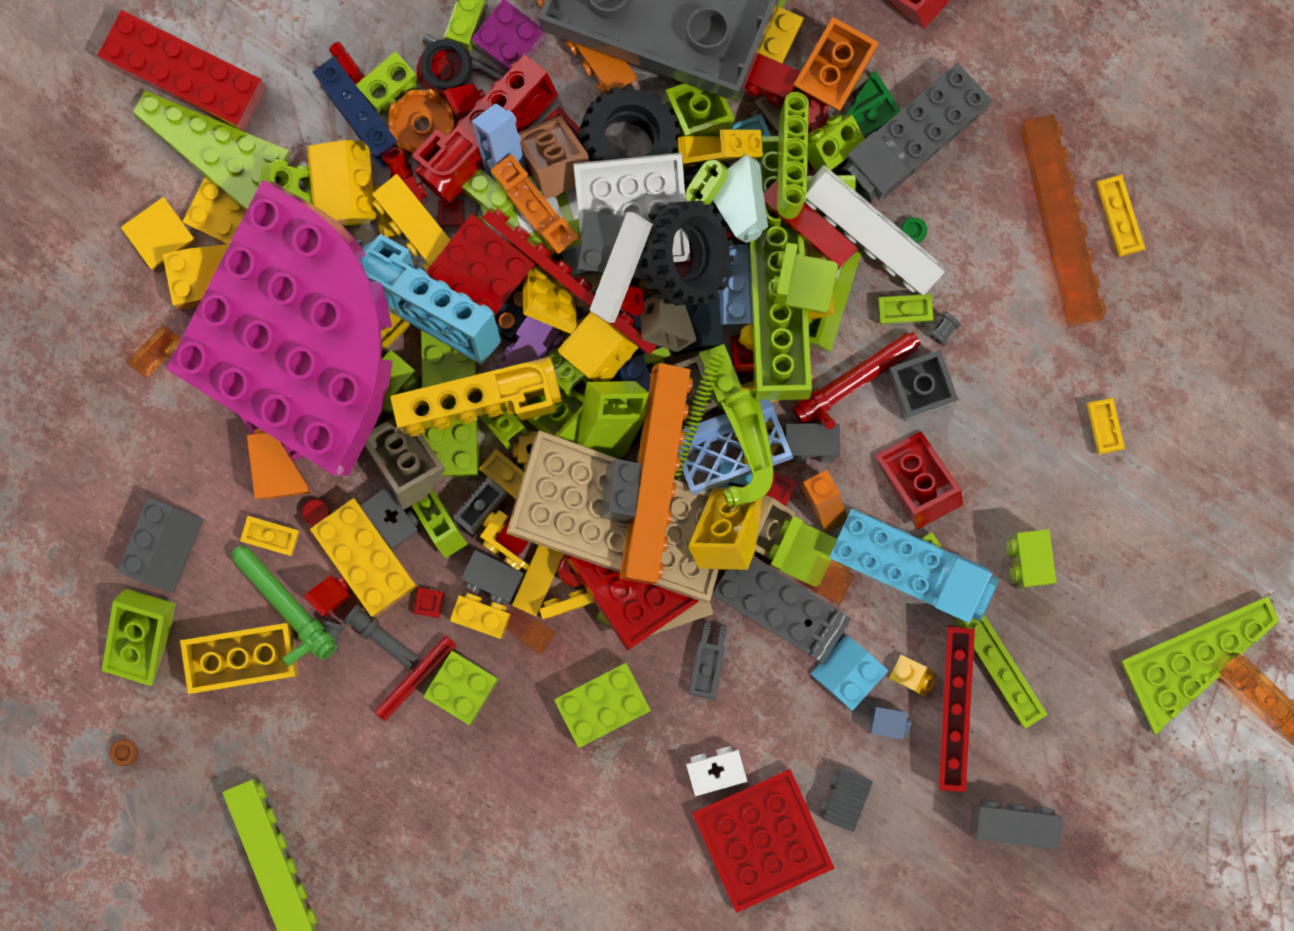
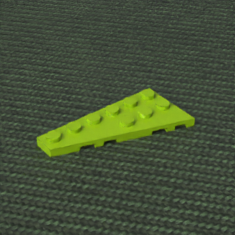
[133,91,289,211]
[1120,596,1280,735]

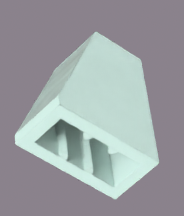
[713,154,768,243]

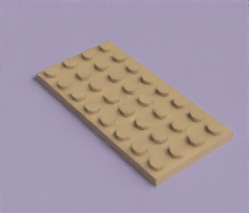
[506,431,719,603]

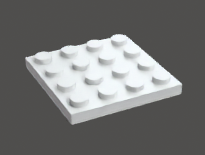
[573,153,690,272]

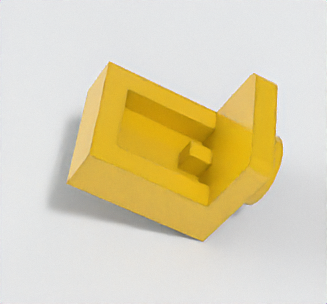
[889,655,936,697]

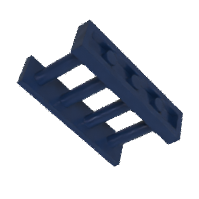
[312,56,398,170]

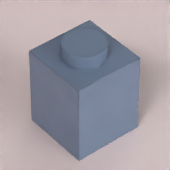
[869,707,911,740]

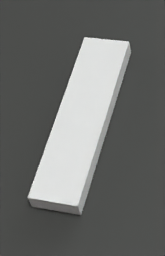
[590,212,653,323]

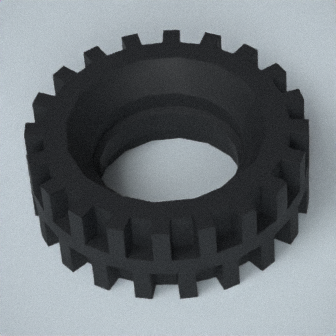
[639,200,734,306]

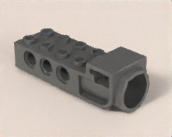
[840,62,993,204]

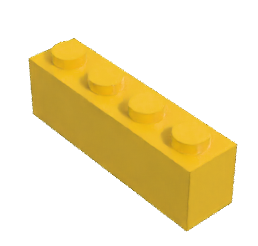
[372,174,450,270]

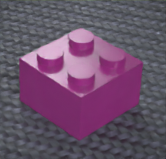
[471,0,546,73]

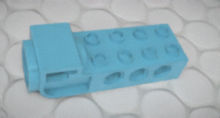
[360,234,501,365]
[829,509,1000,623]

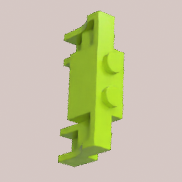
[480,346,590,449]

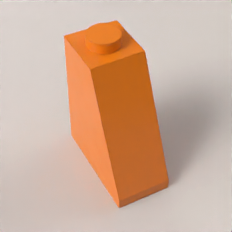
[247,429,312,501]
[799,470,847,533]

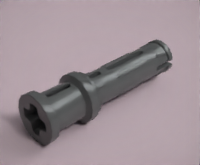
[343,604,419,669]

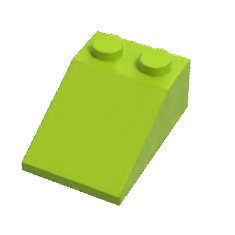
[102,589,176,687]

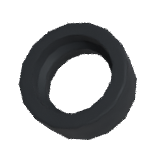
[420,39,473,91]

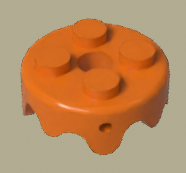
[389,89,455,155]

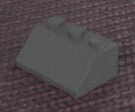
[576,210,651,280]
[117,497,204,593]

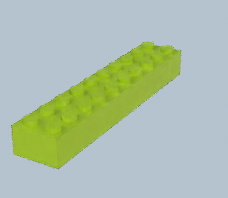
[748,136,812,401]

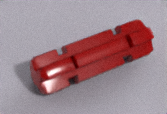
[329,41,365,85]

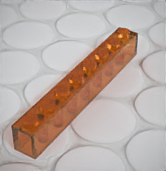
[1020,114,1106,329]

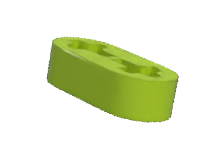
[685,160,728,205]

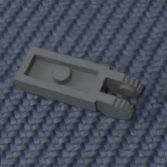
[689,621,727,700]

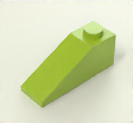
[412,488,468,559]

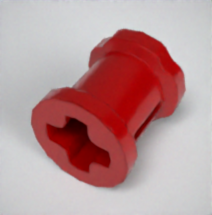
[382,147,413,180]

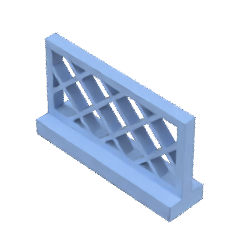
[677,400,793,495]

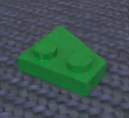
[846,70,901,137]

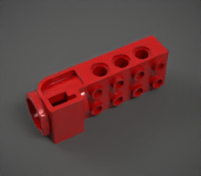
[412,54,558,204]

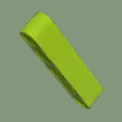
[777,92,809,219]

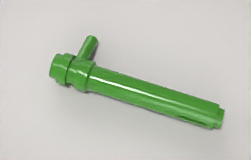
[231,545,337,667]

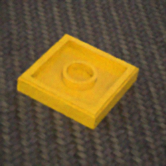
[121,197,195,270]

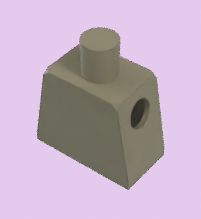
[640,288,696,352]

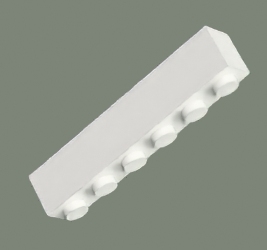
[805,165,945,295]

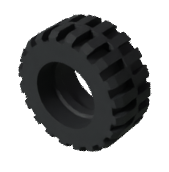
[577,86,682,162]

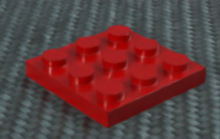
[426,213,536,315]

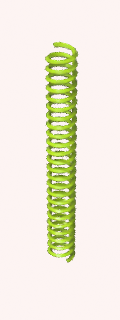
[674,350,725,480]

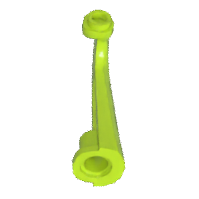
[721,389,773,507]

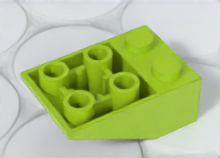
[577,381,649,457]

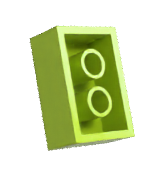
[554,663,651,748]

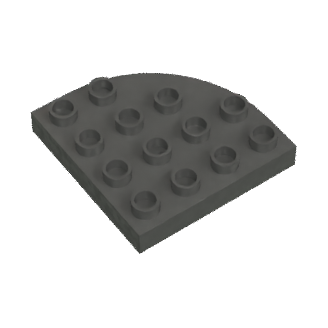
[538,0,780,103]

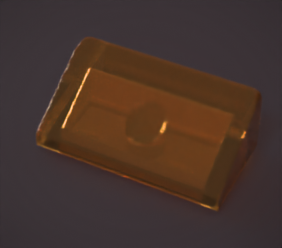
[127,324,181,378]

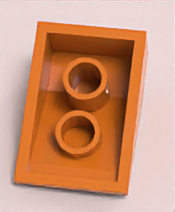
[793,17,879,112]

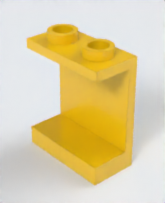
[678,130,763,164]

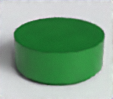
[900,217,927,244]

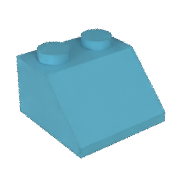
[811,635,888,711]

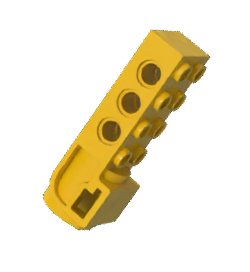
[390,356,562,437]

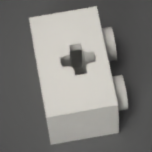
[686,746,747,796]

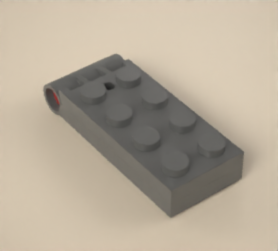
[712,558,851,664]

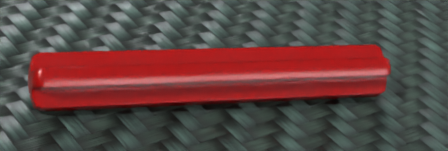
[374,636,456,721]

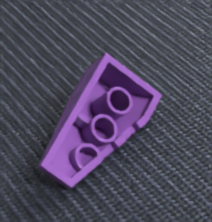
[477,316,566,400]

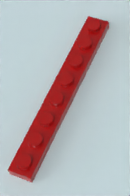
[482,208,657,355]

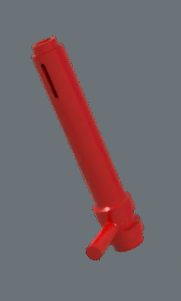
[792,332,921,430]

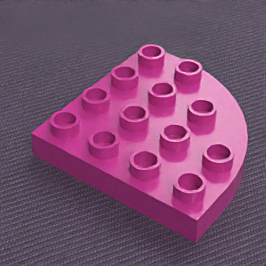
[166,180,392,476]

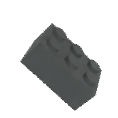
[969,799,1062,850]

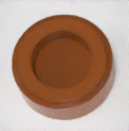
[109,739,138,766]

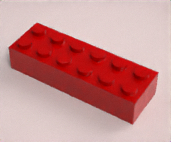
[97,10,266,131]

